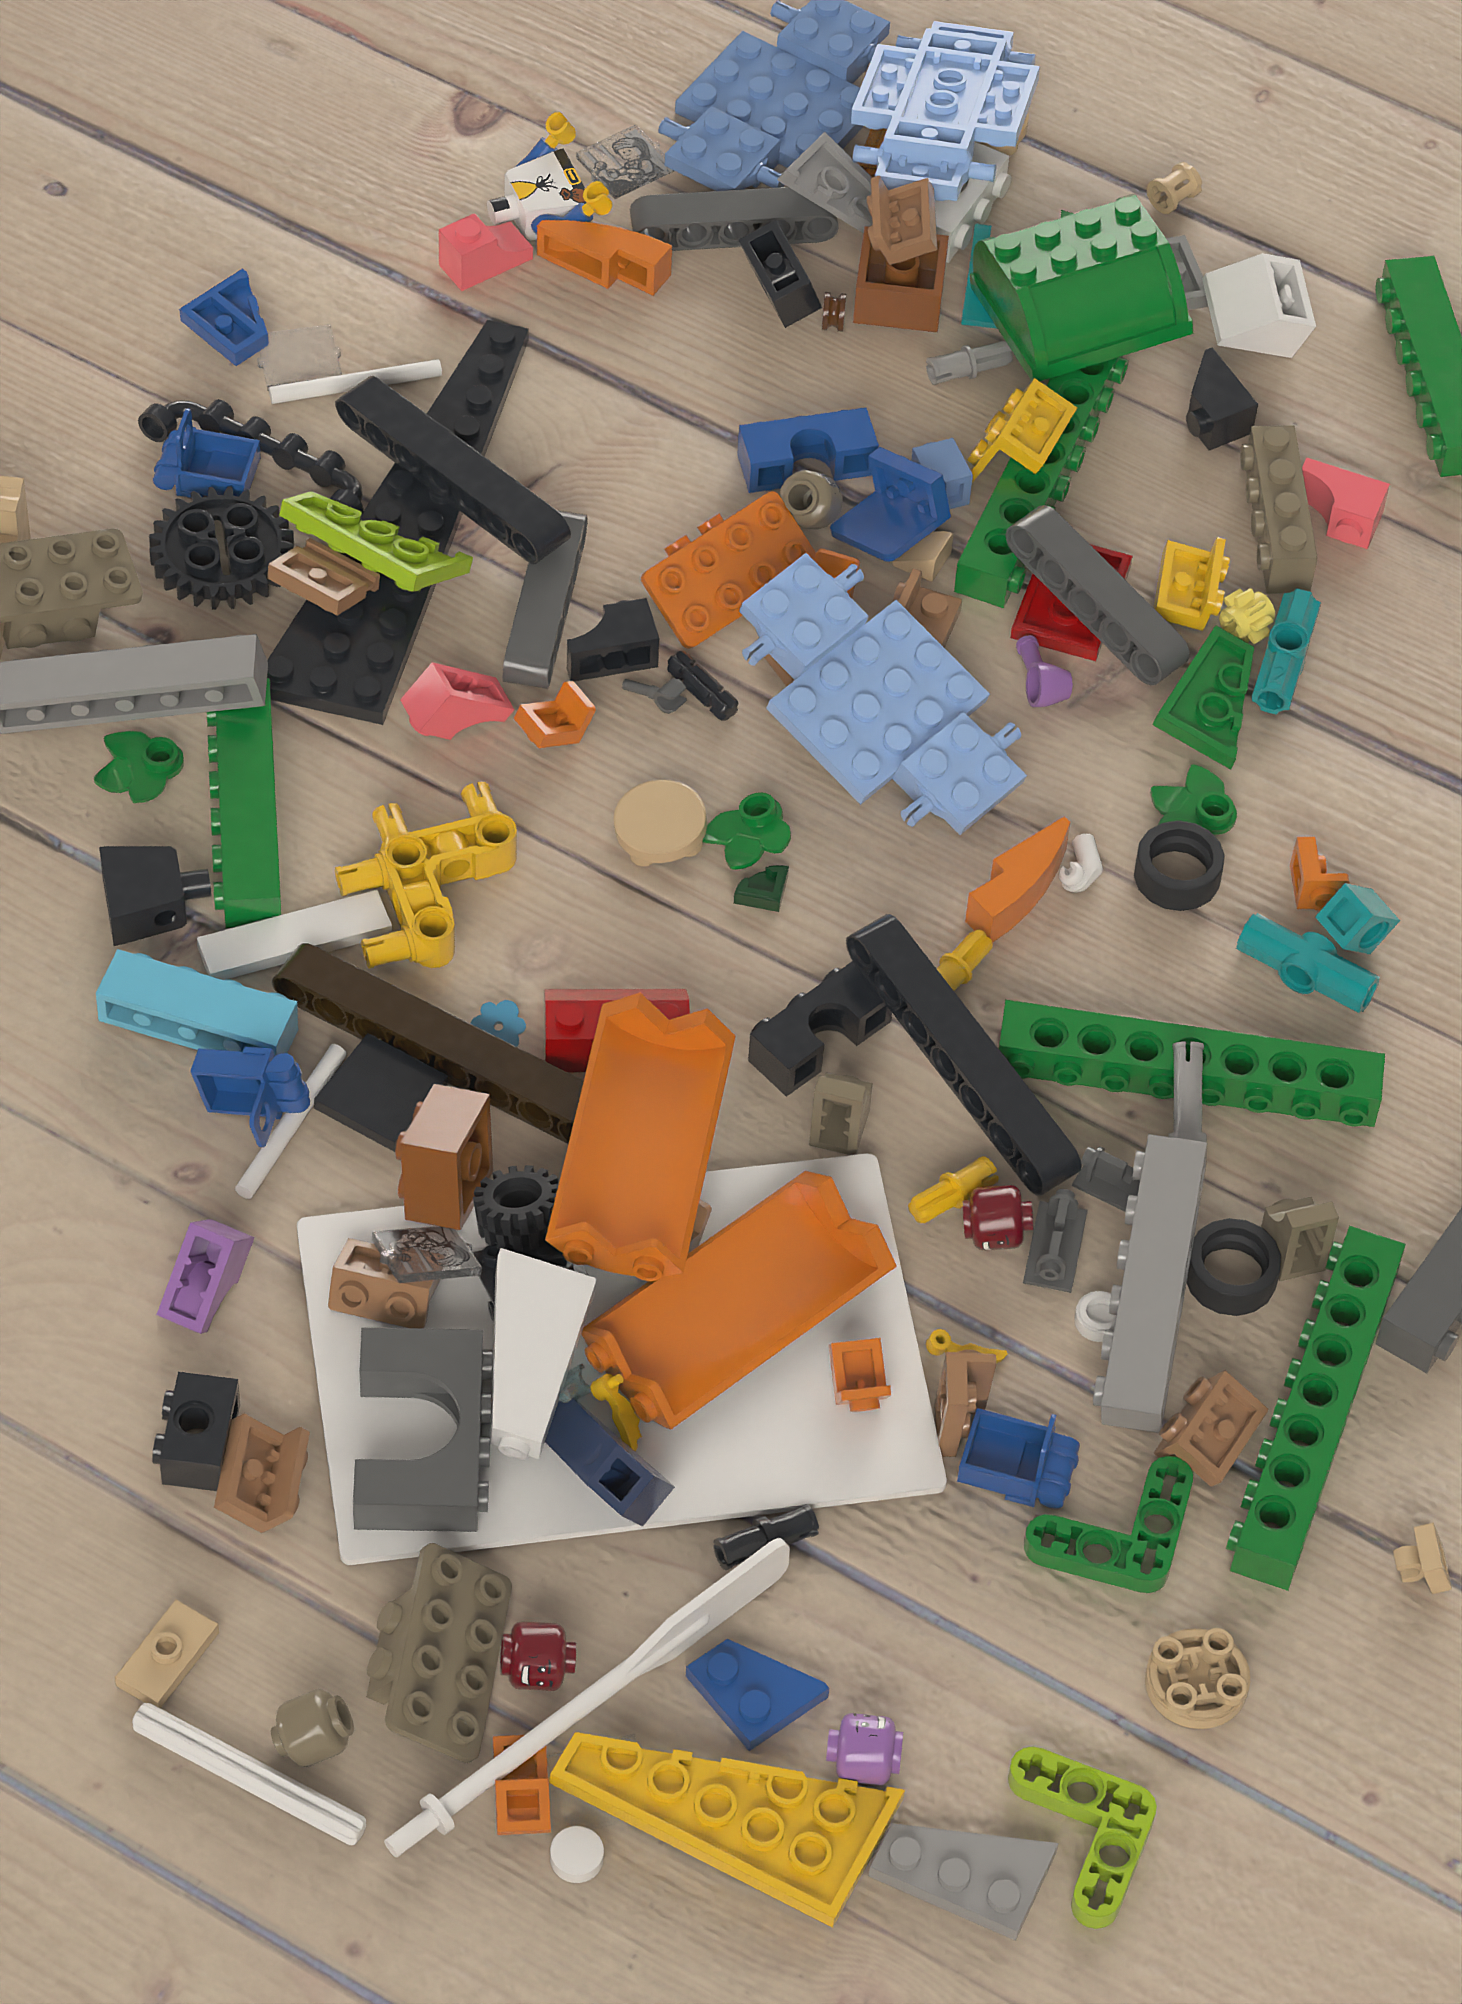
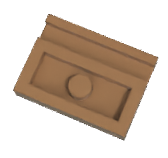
[267,538,380,616]

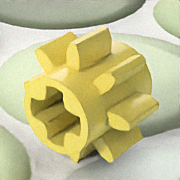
[1219,588,1275,644]

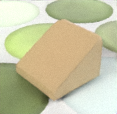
[893,531,953,582]

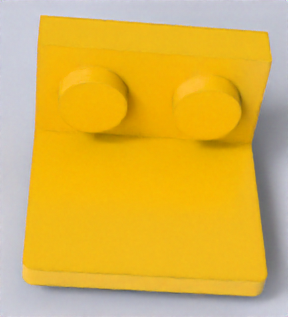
[967,378,1077,483]

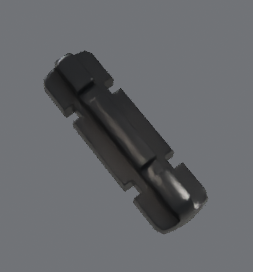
[667,650,739,721]

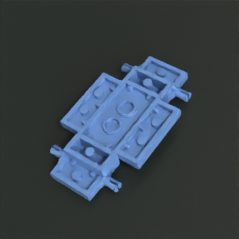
[658,0,890,191]

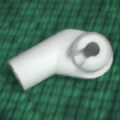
[1059,834,1103,893]

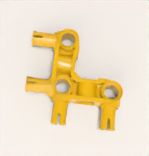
[335,781,517,969]

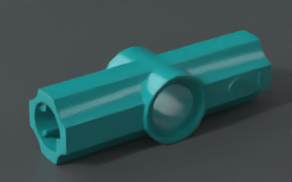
[1252,588,1321,714]
[1236,913,1380,1013]

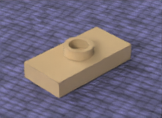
[115,1599,219,1709]

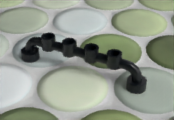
[138,399,364,513]

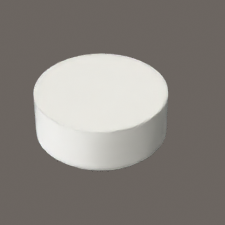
[1074,1291,1117,1342]
[550,1826,604,1883]

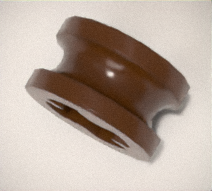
[822,292,846,332]

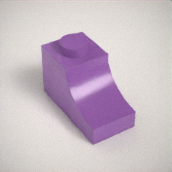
[156,1219,255,1334]

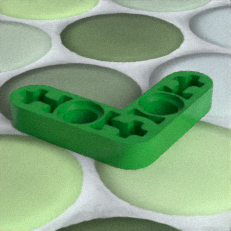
[1024,1456,1193,1593]

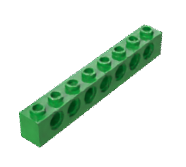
[954,356,1129,608]
[998,999,1385,1127]
[1226,1225,1406,1591]

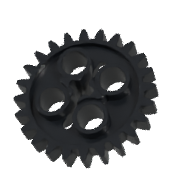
[149,486,294,610]

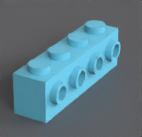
[96,949,299,1056]

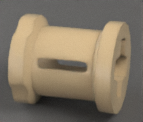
[1147,162,1202,214]

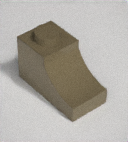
[809,1072,873,1155]
[1261,1197,1339,1281]

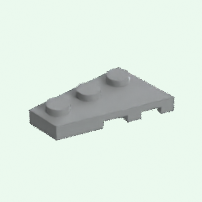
[777,132,873,233]

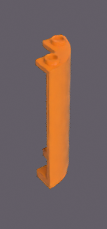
[545,992,736,1282]
[581,1171,897,1430]

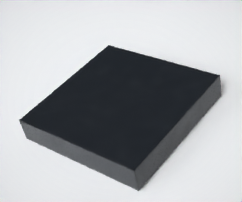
[314,1033,448,1152]

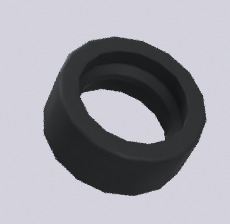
[1134,821,1225,911]
[1187,1218,1281,1316]

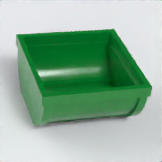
[970,194,1193,381]

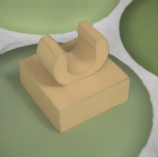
[1393,1522,1452,1594]

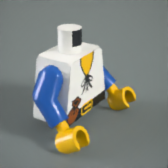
[487,112,612,241]

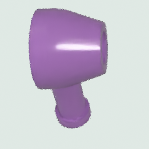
[1016,635,1073,707]

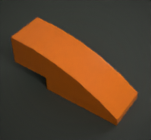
[537,220,672,296]
[965,816,1070,942]

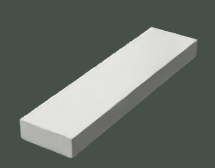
[197,890,392,980]

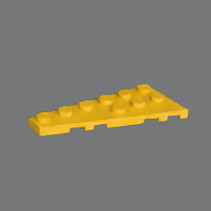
[549,1732,905,1928]

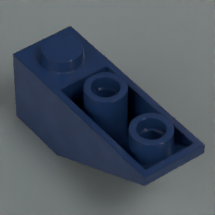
[545,1392,675,1527]

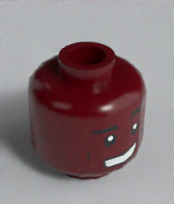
[963,1185,1034,1250]
[500,1621,576,1691]

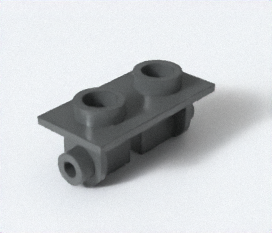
[1072,1146,1140,1212]
[1023,1189,1088,1293]

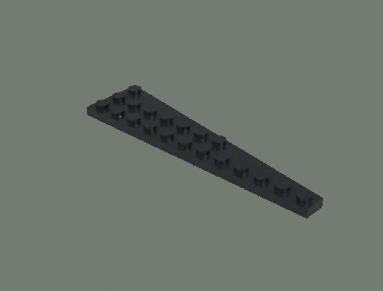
[267,320,529,725]

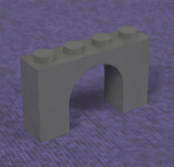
[353,1327,493,1532]

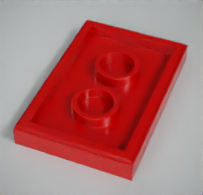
[1010,544,1133,662]

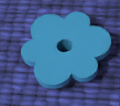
[470,1000,526,1047]

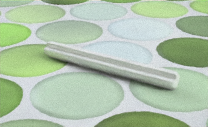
[132,1703,366,1845]

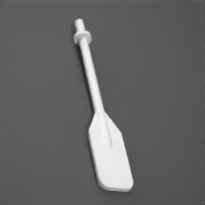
[384,1538,790,1858]

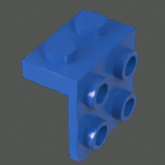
[830,447,951,562]

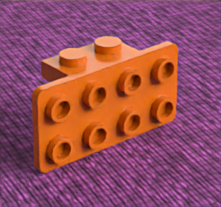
[641,491,816,649]

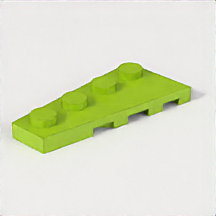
[279,491,473,591]

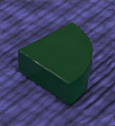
[733,865,789,912]

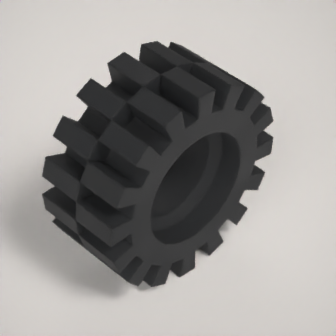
[473,1165,559,1252]

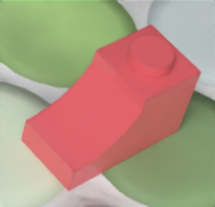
[439,213,533,291]
[1302,457,1390,549]
[400,662,515,740]

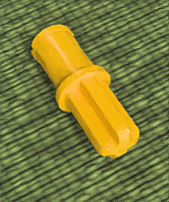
[937,929,993,991]
[908,1156,999,1223]

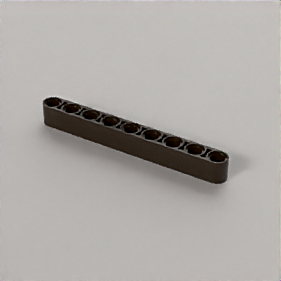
[272,943,584,1144]

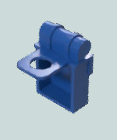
[153,408,261,498]
[190,1046,310,1147]
[957,1408,1080,1509]

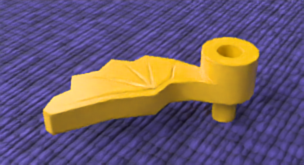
[925,1329,1008,1363]
[590,1373,642,1452]

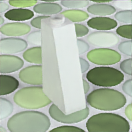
[490,1248,597,1459]

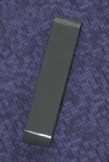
[629,187,839,251]
[1006,505,1190,686]
[502,510,588,689]

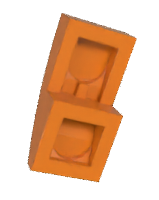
[493,1735,551,1835]

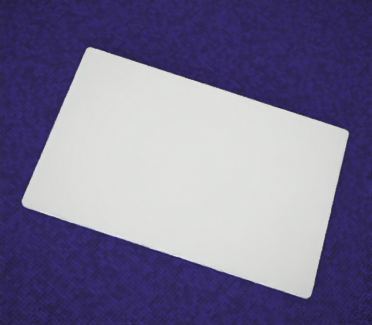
[297,1153,947,1565]

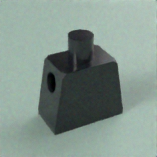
[99,846,212,946]

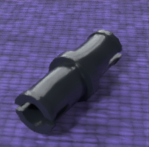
[713,1504,819,1570]

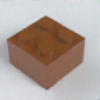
[853,226,949,333]
[395,1084,493,1230]

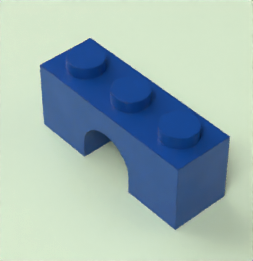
[737,407,879,493]

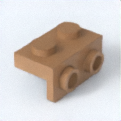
[867,176,937,265]
[214,1413,310,1533]

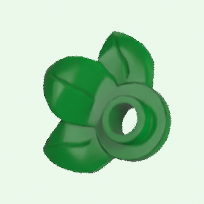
[94,731,184,803]
[1150,764,1237,835]
[702,792,791,870]

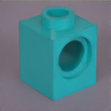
[1315,883,1400,954]

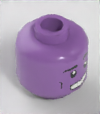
[826,1713,903,1785]

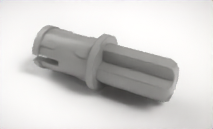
[926,341,1013,385]

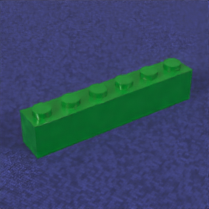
[1375,256,1462,477]
[207,678,282,929]

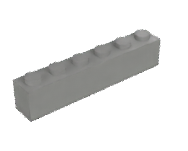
[0,634,268,734]
[1093,1134,1207,1433]

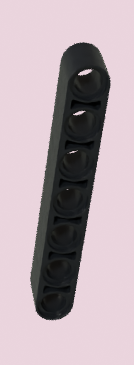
[335,376,571,564]
[846,914,1082,1196]

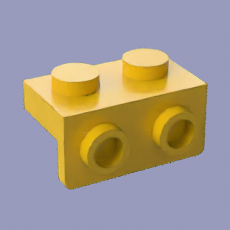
[1153,537,1230,631]

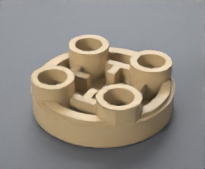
[614,780,707,866]
[1145,1628,1250,1729]

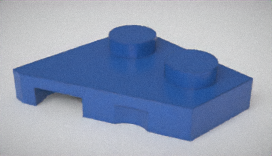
[179,268,269,366]
[685,1639,829,1751]

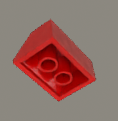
[544,989,690,1072]

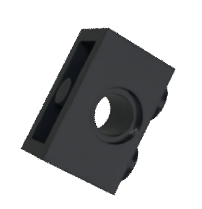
[739,220,822,328]
[152,1372,240,1491]

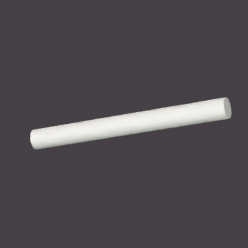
[269,359,442,404]
[235,1044,347,1199]

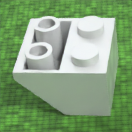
[1202,253,1316,358]

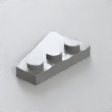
[869,1823,1059,1941]

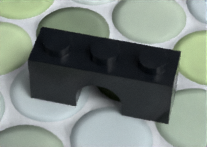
[748,961,892,1097]

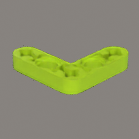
[1008,1746,1157,1929]

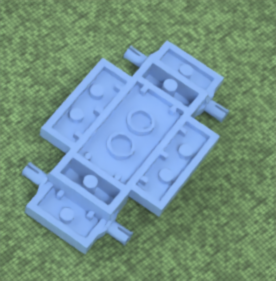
[851,21,1040,201]
[739,553,1027,835]

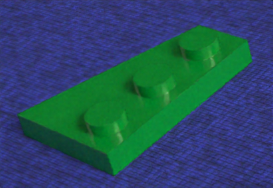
[1152,625,1255,770]

